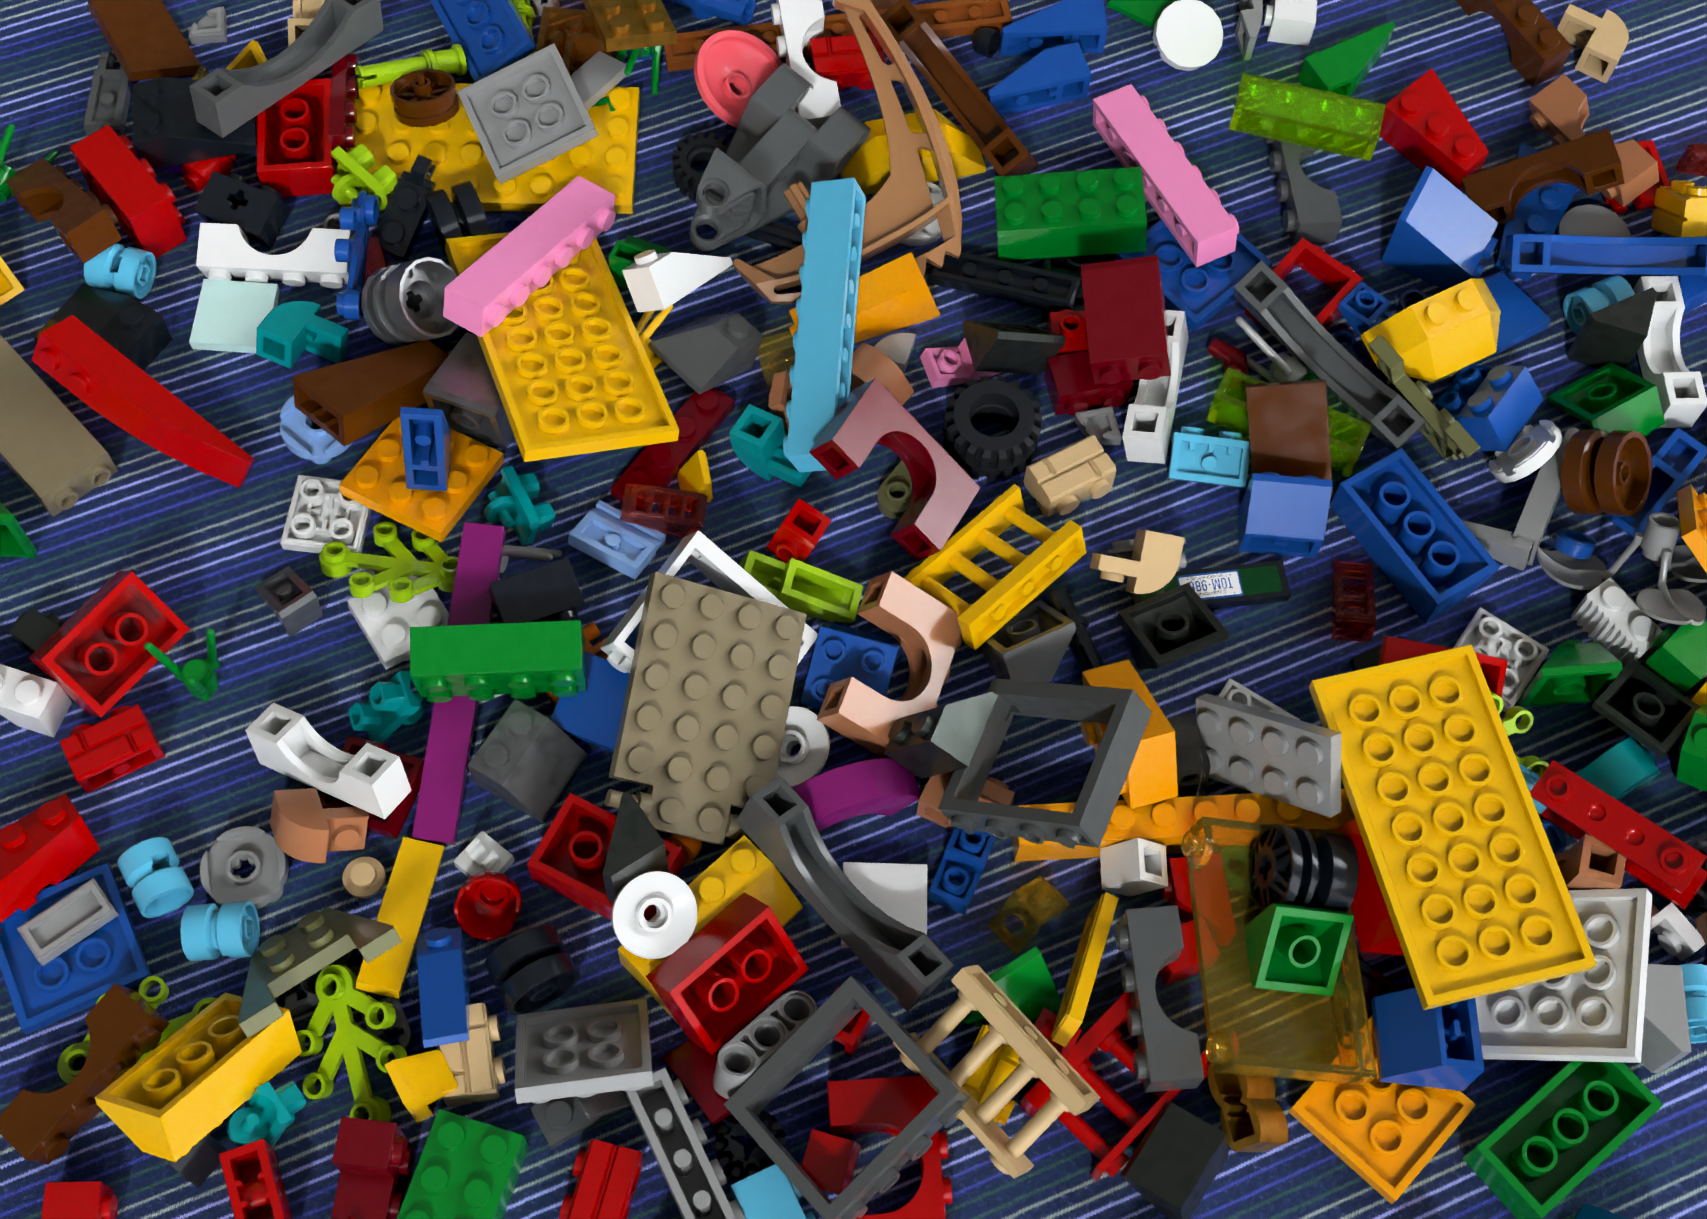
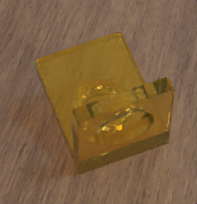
[757,331,795,390]
[988,875,1070,954]

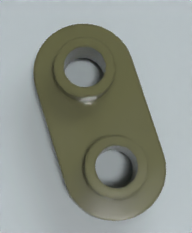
[877,460,912,519]

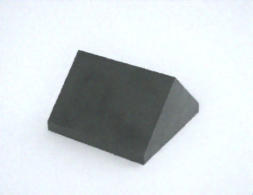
[1566,287,1657,369]
[963,320,1066,375]
[1118,583,1229,669]
[602,792,669,904]
[1120,1101,1229,1219]

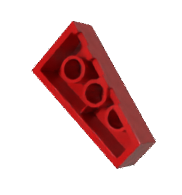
[0,793,100,932]

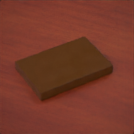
[87,0,200,81]
[1246,379,1333,496]

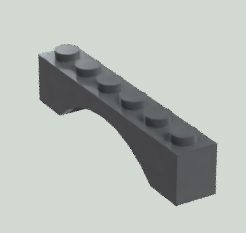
[189,0,384,138]
[1233,260,1426,453]
[736,776,954,1011]

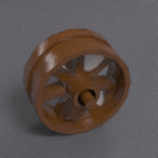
[390,69,460,127]

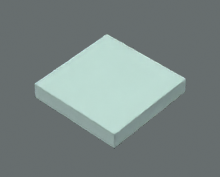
[189,279,281,354]

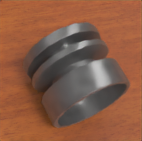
[361,257,459,346]

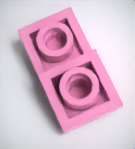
[920,338,1002,388]

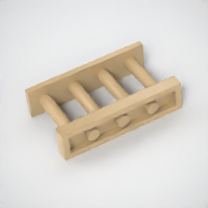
[892,965,1101,1179]

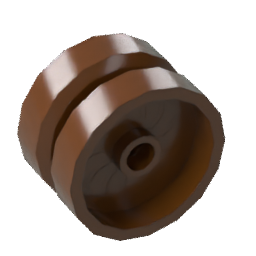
[1561,430,1652,517]

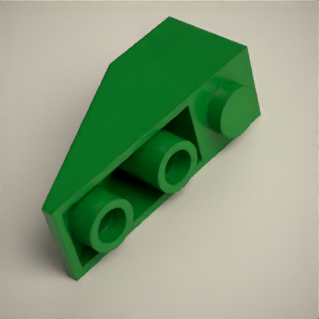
[1298,21,1396,111]

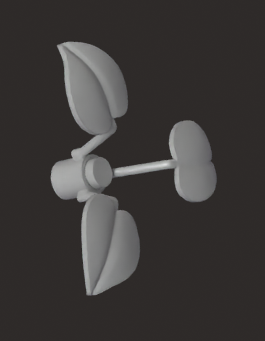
[1537,512,1707,626]

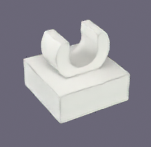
[453,831,515,877]

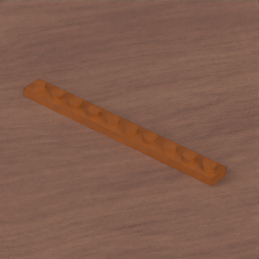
[663,0,1012,72]

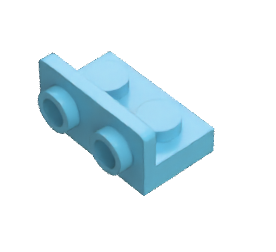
[1167,426,1250,488]

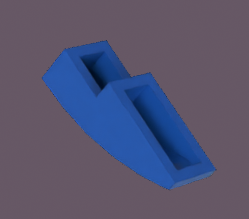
[1604,427,1707,538]

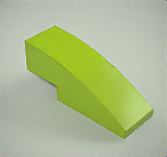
[739,549,864,623]

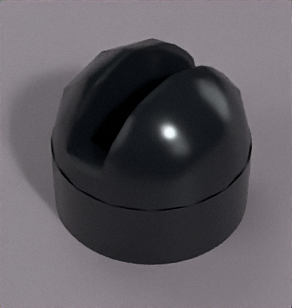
[971,27,1001,58]

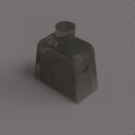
[1167,713,1211,797]

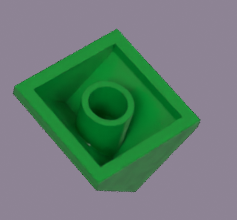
[1244,903,1354,996]

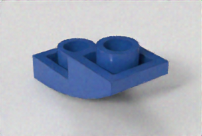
[1338,281,1393,335]
[927,827,997,915]

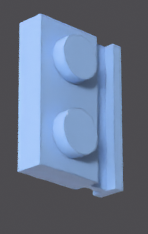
[568,500,666,580]

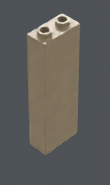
[0,334,118,517]

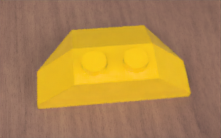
[840,109,986,195]
[1360,278,1501,383]

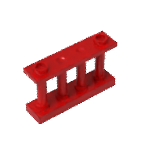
[1530,760,1707,910]
[1019,992,1220,1182]

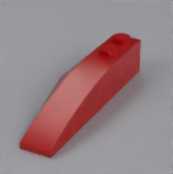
[31,315,254,488]

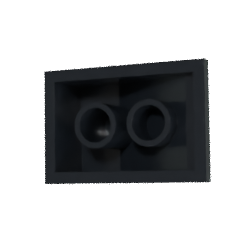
[133,77,257,169]
[33,284,172,371]

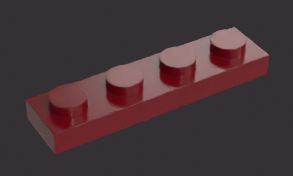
[328,53,359,164]
[610,387,735,516]

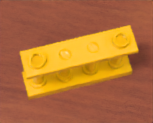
[904,484,1087,650]

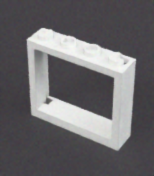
[600,530,818,673]

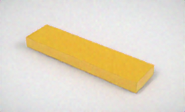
[356,837,444,999]
[1051,892,1119,1047]

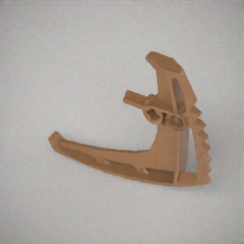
[733,0,962,304]

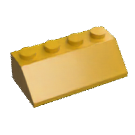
[617,835,803,1021]
[95,992,302,1162]

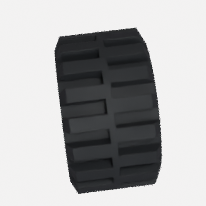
[943,376,1042,482]

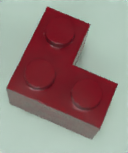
[331,1117,414,1219]

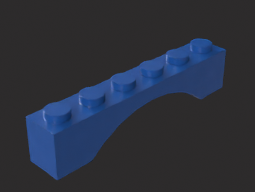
[1504,234,1707,276]

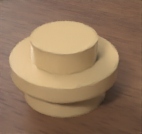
[342,857,386,899]

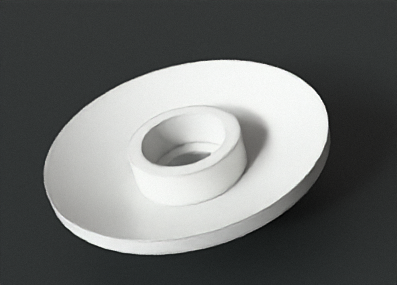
[776,706,830,787]
[612,871,698,959]

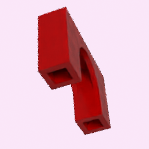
[827,1075,952,1219]

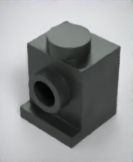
[9,607,64,655]

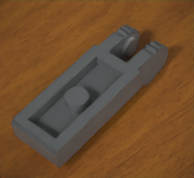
[83,51,134,136]

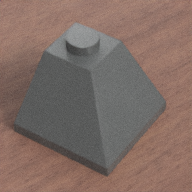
[649,312,763,395]
[979,600,1076,683]

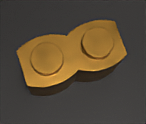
[1208,1055,1288,1152]

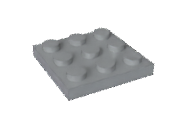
[457,43,599,184]
[515,998,654,1104]

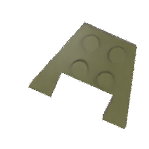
[1368,335,1480,462]
[238,907,402,1038]

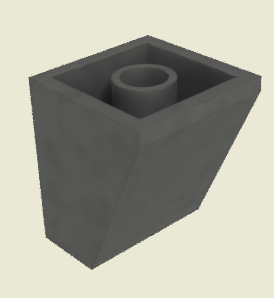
[423,332,514,450]

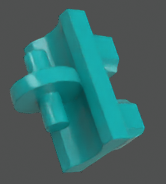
[484,465,555,546]
[348,671,423,743]
[227,1081,306,1147]

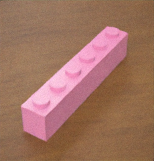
[1093,84,1239,267]
[443,176,616,337]

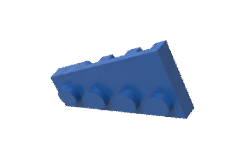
[1494,142,1578,282]

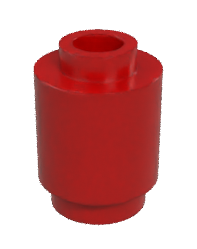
[181,154,236,193]

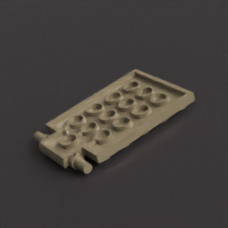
[605,572,807,846]

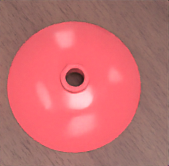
[694,30,783,128]

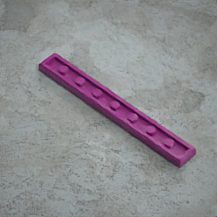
[412,522,506,845]

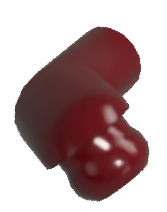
[1207,337,1249,386]

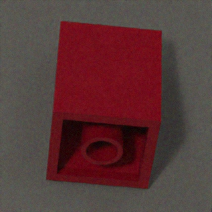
[1081,255,1171,385]

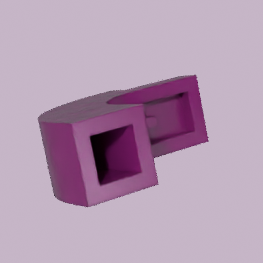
[792,758,921,832]

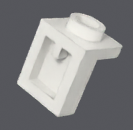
[1650,902,1705,961]

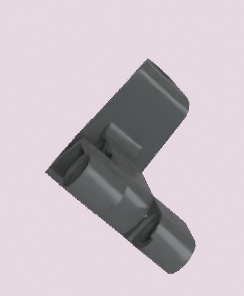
[689,63,871,251]

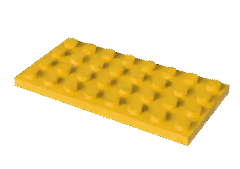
[341,83,640,214]
[445,232,679,462]
[1309,644,1597,1010]

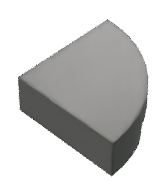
[189,6,227,45]
[874,333,916,371]
[1074,406,1122,445]

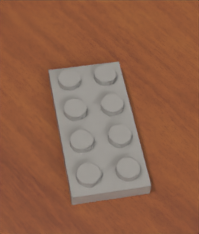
[1196,693,1341,817]

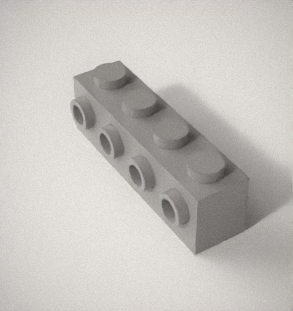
[626,1068,745,1219]

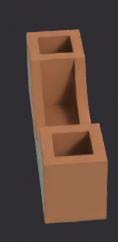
[1529,74,1659,207]

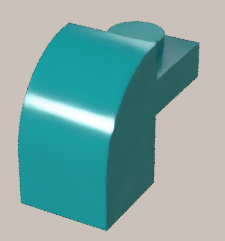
[256,301,348,369]
[729,404,811,488]
[1577,737,1661,801]

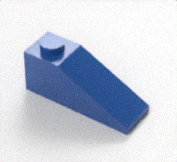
[999,0,1108,56]
[987,42,1092,116]
[400,407,452,491]
[417,927,470,1048]

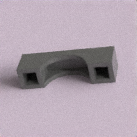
[1262,104,1343,246]
[1115,905,1204,1092]

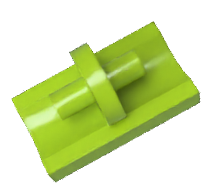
[330,144,398,212]

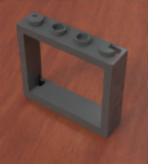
[938,679,1152,849]
[724,976,970,1219]

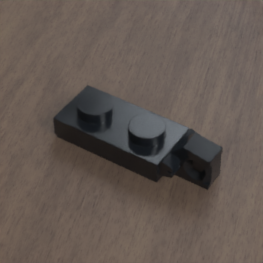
[370,155,436,261]

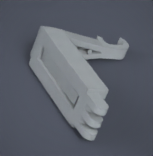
[1462,428,1579,571]

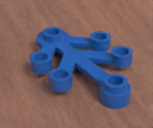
[334,191,379,320]

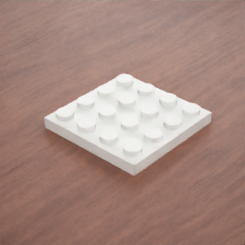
[1475,888,1652,1063]

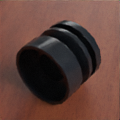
[1249,824,1359,912]

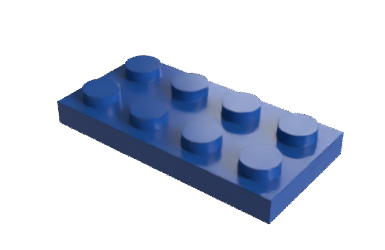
[430,0,538,82]

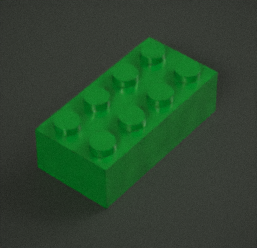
[994,167,1147,261]
[410,620,587,703]
[1462,1061,1664,1219]
[397,1109,529,1219]

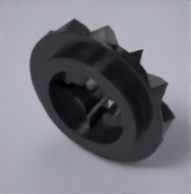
[715,1110,786,1179]

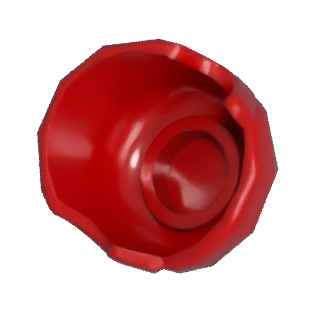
[454,870,523,941]

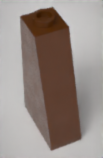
[292,340,449,446]

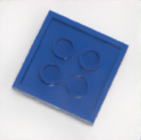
[1116,219,1273,332]
[0,863,152,1035]

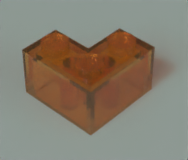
[535,7,615,76]

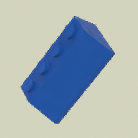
[1330,448,1500,625]

